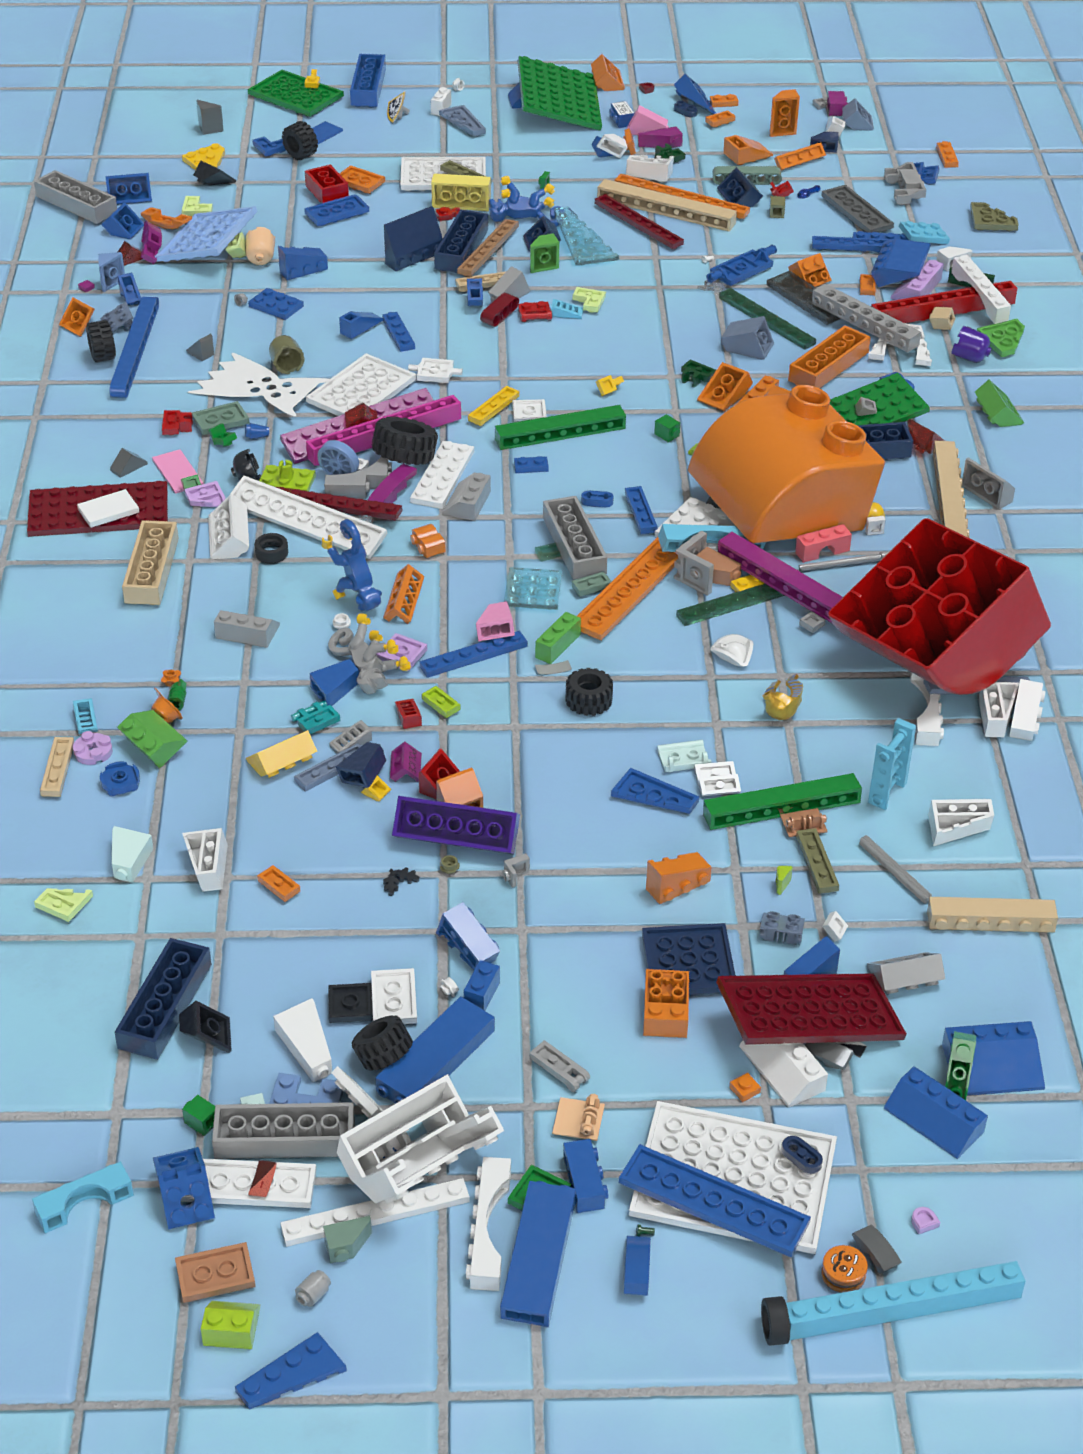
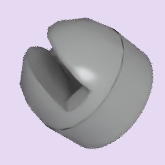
[234,293,248,306]

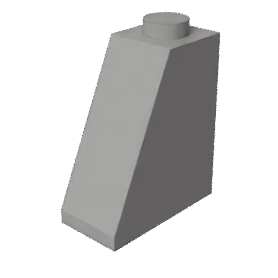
[488,266,531,302]

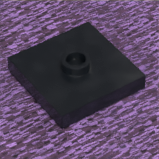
[328,983,373,1023]

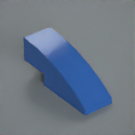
[624,1236,651,1296]

